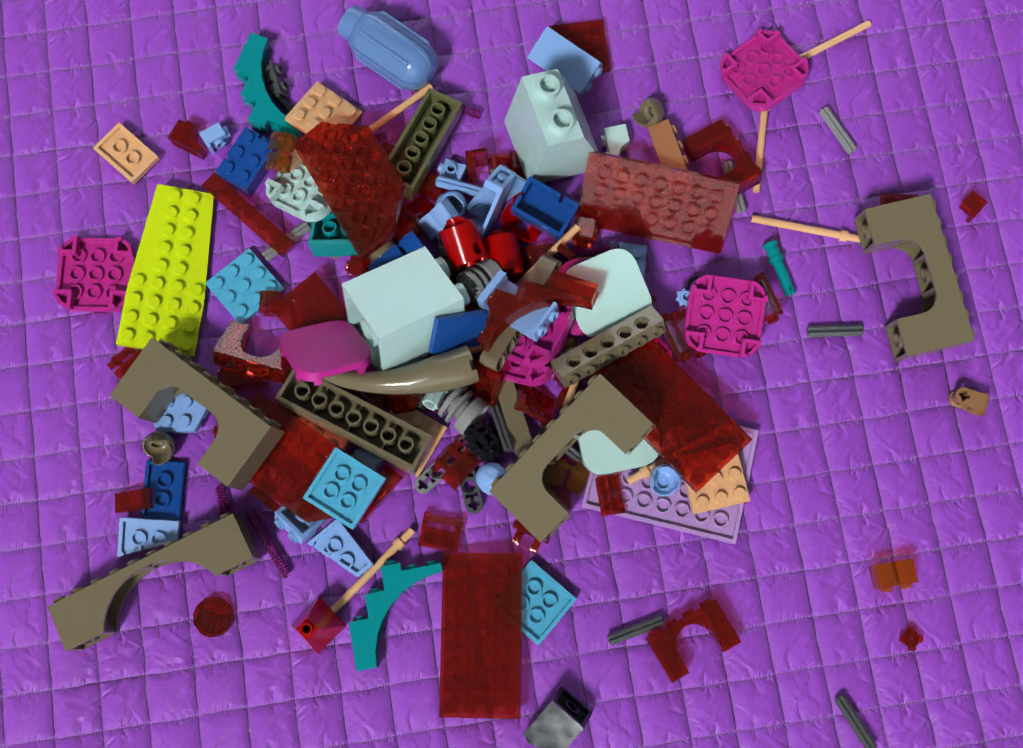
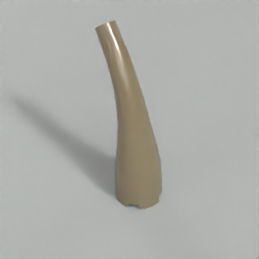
[322,345,479,395]

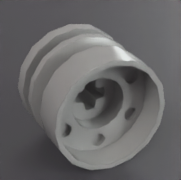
[456,259,502,308]
[438,386,489,436]

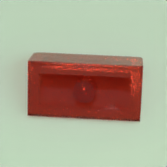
[595,474,626,517]

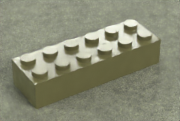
[378,88,462,201]

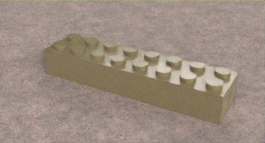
[275,370,433,476]

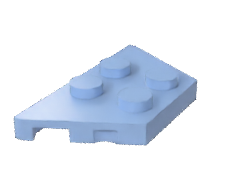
[154,393,209,433]

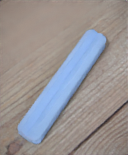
[435,176,483,196]

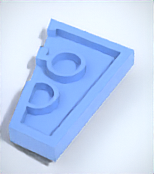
[466,174,527,218]
[117,517,181,557]
[307,520,375,577]

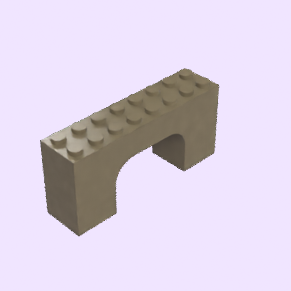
[853,194,975,363]
[109,338,285,490]
[489,374,656,543]

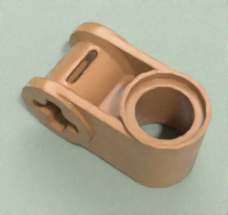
[948,387,990,416]

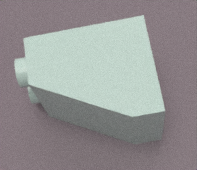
[504,69,602,183]
[342,247,470,371]

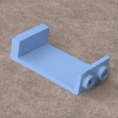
[527,26,604,95]
[475,165,517,239]
[477,270,559,342]

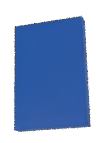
[428,309,488,354]
[141,460,187,520]

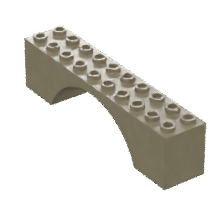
[47,512,262,652]

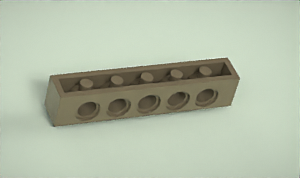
[550,305,666,388]

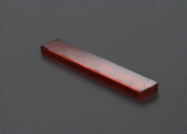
[201,172,295,258]

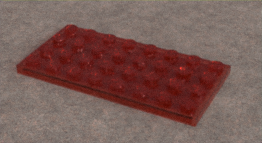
[574,151,740,254]
[586,339,753,493]
[439,553,523,719]

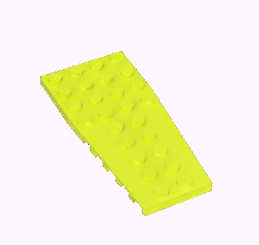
[116,184,214,358]

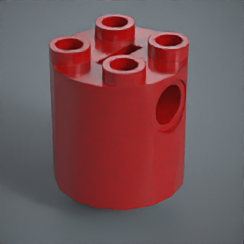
[438,215,489,271]
[483,230,525,282]

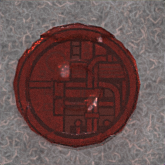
[193,597,234,637]

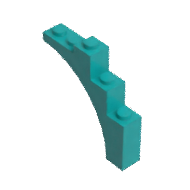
[233,32,306,140]
[349,560,443,671]

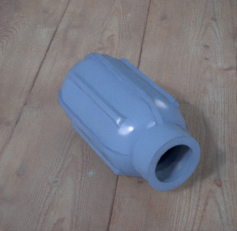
[337,5,440,91]

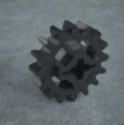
[464,420,504,463]

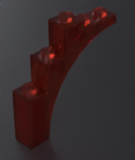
[478,270,600,352]

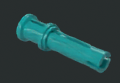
[762,240,797,297]

